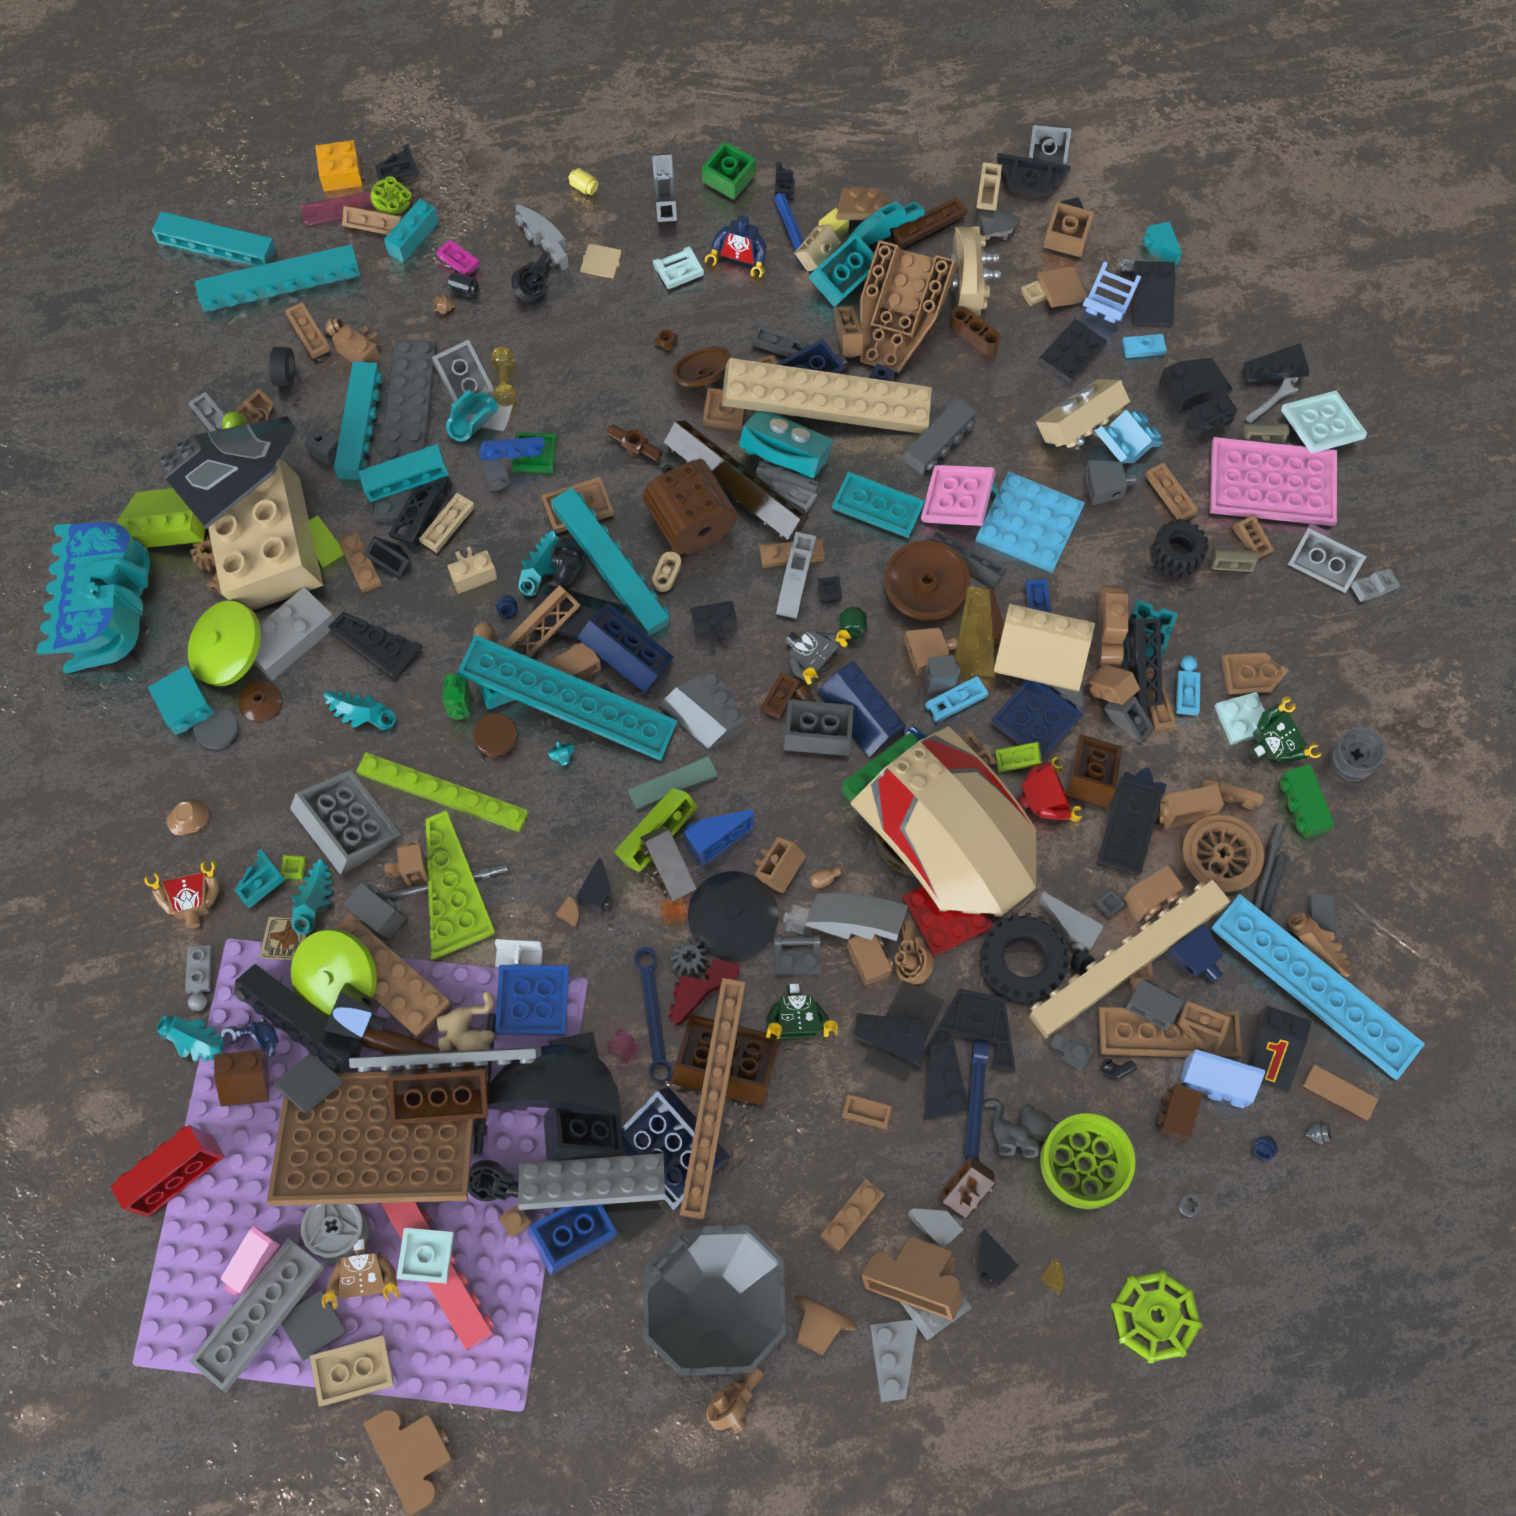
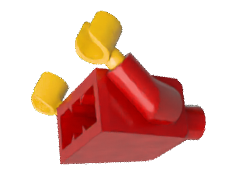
[1015,757,1083,822]

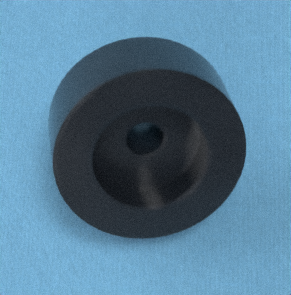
[1071,951,1095,976]

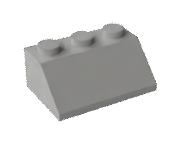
[1288,523,1368,593]

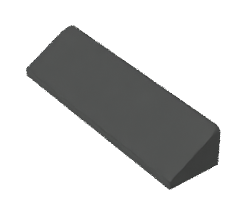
[925,528,1007,589]

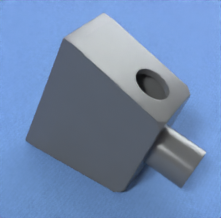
[1085,460,1137,505]

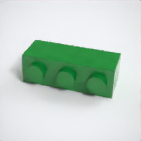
[1280,764,1335,838]

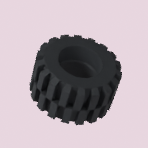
[1151,519,1209,578]

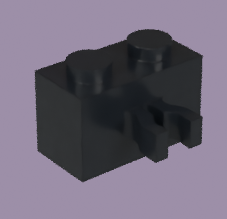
[691,600,737,645]

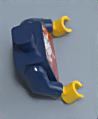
[705,216,767,278]

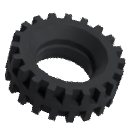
[979,912,1070,1005]

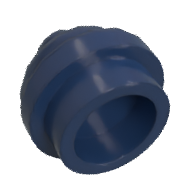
[496,595,517,617]
[1253,1136,1278,1160]

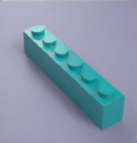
[152,212,277,266]
[334,361,383,480]

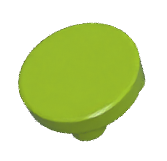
[370,176,411,215]

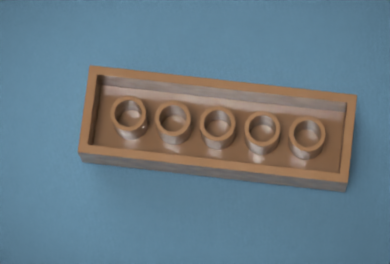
[334,913,453,1041]

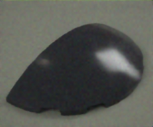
[488,1044,620,1115]

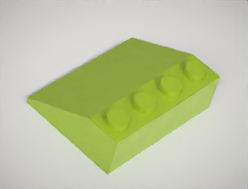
[117,488,205,548]

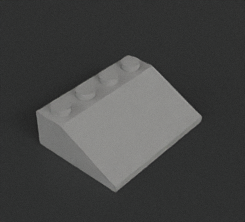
[290,770,401,875]

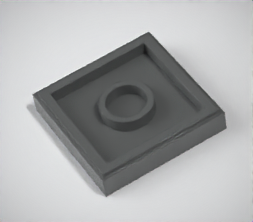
[274,1053,342,1114]
[281,1290,347,1361]

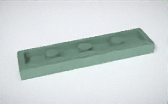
[628,756,718,811]

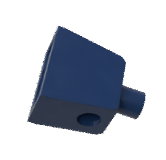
[1167,924,1223,983]

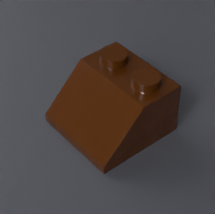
[214,1049,269,1107]

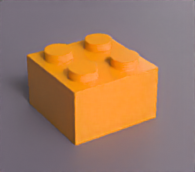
[315,140,363,192]

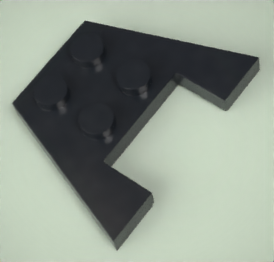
[924,988,1016,1072]

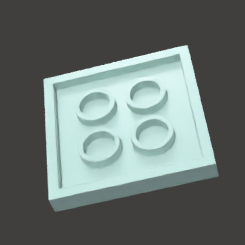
[1281,391,1367,454]

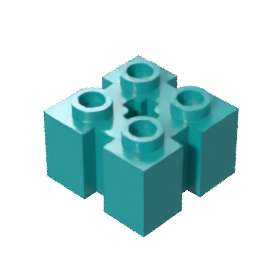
[1123,599,1178,658]

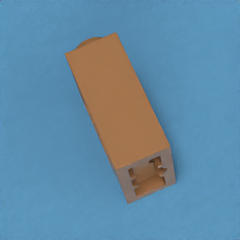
[1156,784,1224,830]

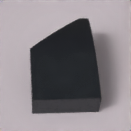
[775,162,795,198]

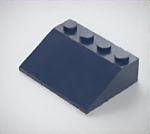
[621,1087,731,1210]

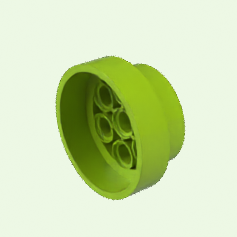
[1040,1113,1136,1209]

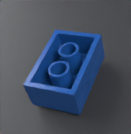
[527,1204,617,1276]

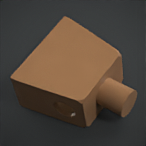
[904,628,958,676]

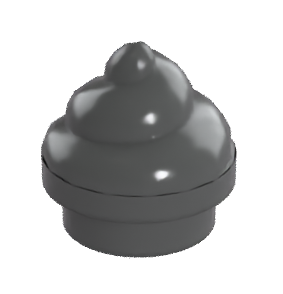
[1305,1120,1331,1145]

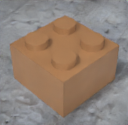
[1043,202,1094,257]
[1123,865,1184,923]

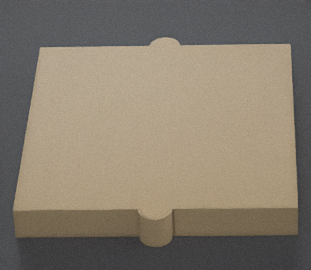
[580,244,622,279]

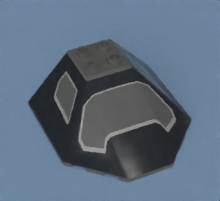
[158,416,299,529]

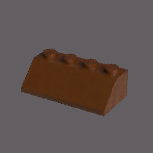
[388,1065,489,1124]

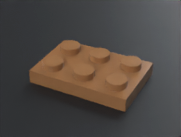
[541,477,614,533]

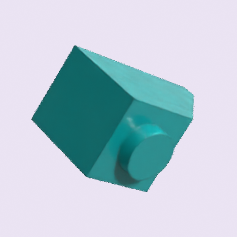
[1143,221,1182,266]

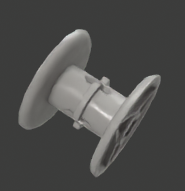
[301,1204,371,1265]

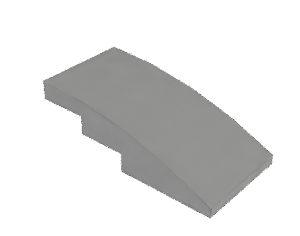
[805,893,908,941]

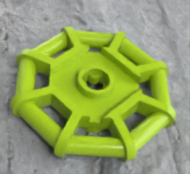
[1111,1269,1203,1364]

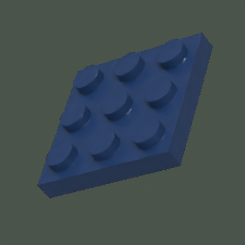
[991,680,1083,762]

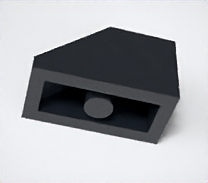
[576,858,614,915]
[978,1229,1019,1289]

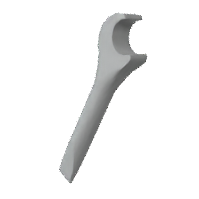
[1245,377,1298,424]

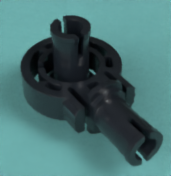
[511,254,552,302]
[468,1160,519,1201]

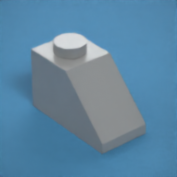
[908,1208,963,1248]

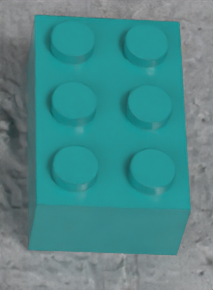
[808,233,874,307]

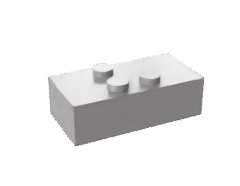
[253,587,335,681]

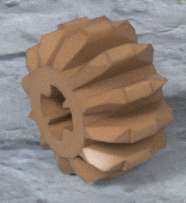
[191,535,216,572]

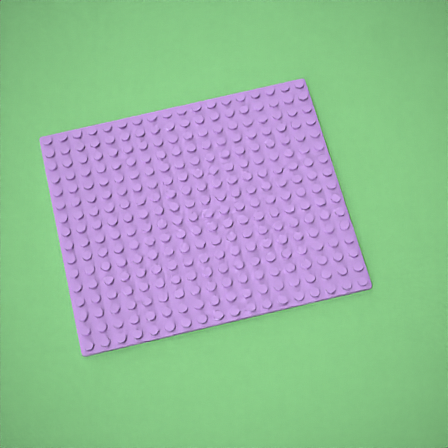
[133,939,588,1412]

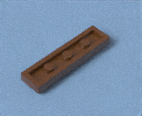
[891,197,967,249]

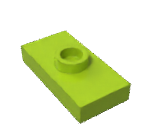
[995,742,1042,773]

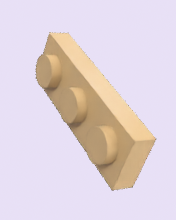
[419,493,475,553]

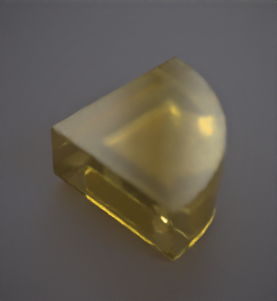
[1039,1259,1064,1295]

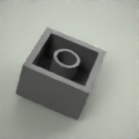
[343,883,407,940]

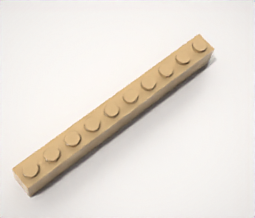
[1029,880,1230,1039]

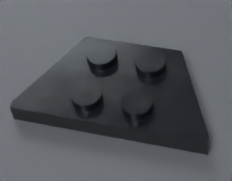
[996,153,1071,199]

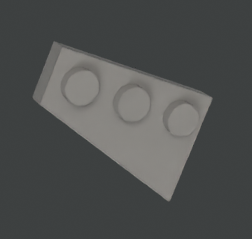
[870,1319,918,1402]

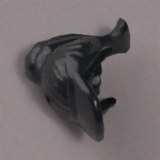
[551,538,586,587]

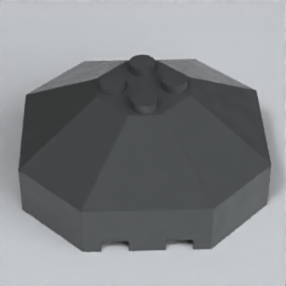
[643,1225,786,1376]

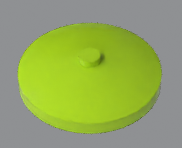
[188,601,261,686]
[291,929,377,1018]

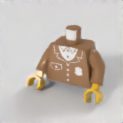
[321,1239,401,1309]

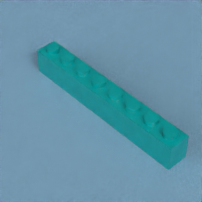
[195,244,360,312]
[551,487,670,637]

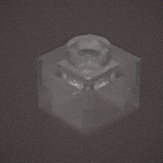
[782,904,810,936]

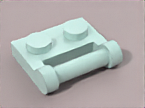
[653,246,704,289]

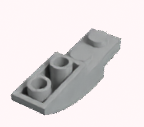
[515,204,569,271]
[776,532,816,619]

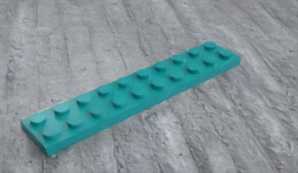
[457,635,678,761]

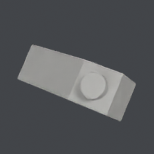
[1038,892,1104,953]

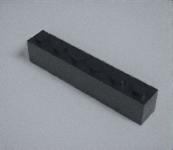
[234,964,362,1074]

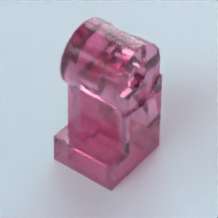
[607,1028,639,1065]

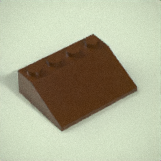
[672,1014,780,1106]

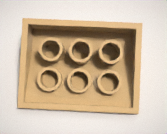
[994,604,1095,691]

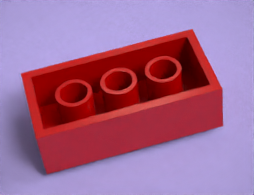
[110,1125,225,1217]

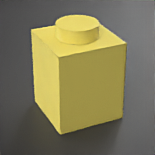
[819,208,849,239]

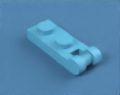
[925,676,989,723]

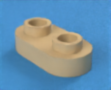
[652,551,681,592]

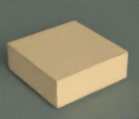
[1020,280,1047,306]

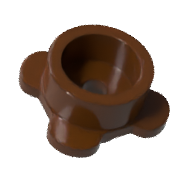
[654,329,678,350]

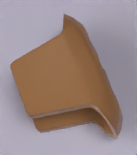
[793,1295,858,1355]

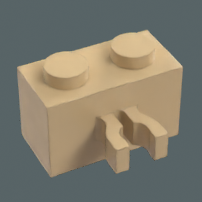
[447,547,497,594]

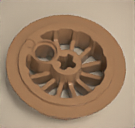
[1183,814,1264,892]

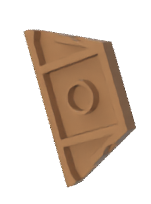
[836,187,893,220]

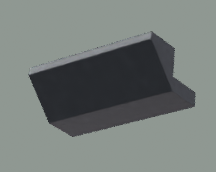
[532,583,625,641]

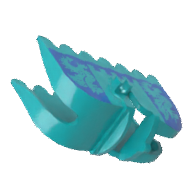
[37,522,150,674]

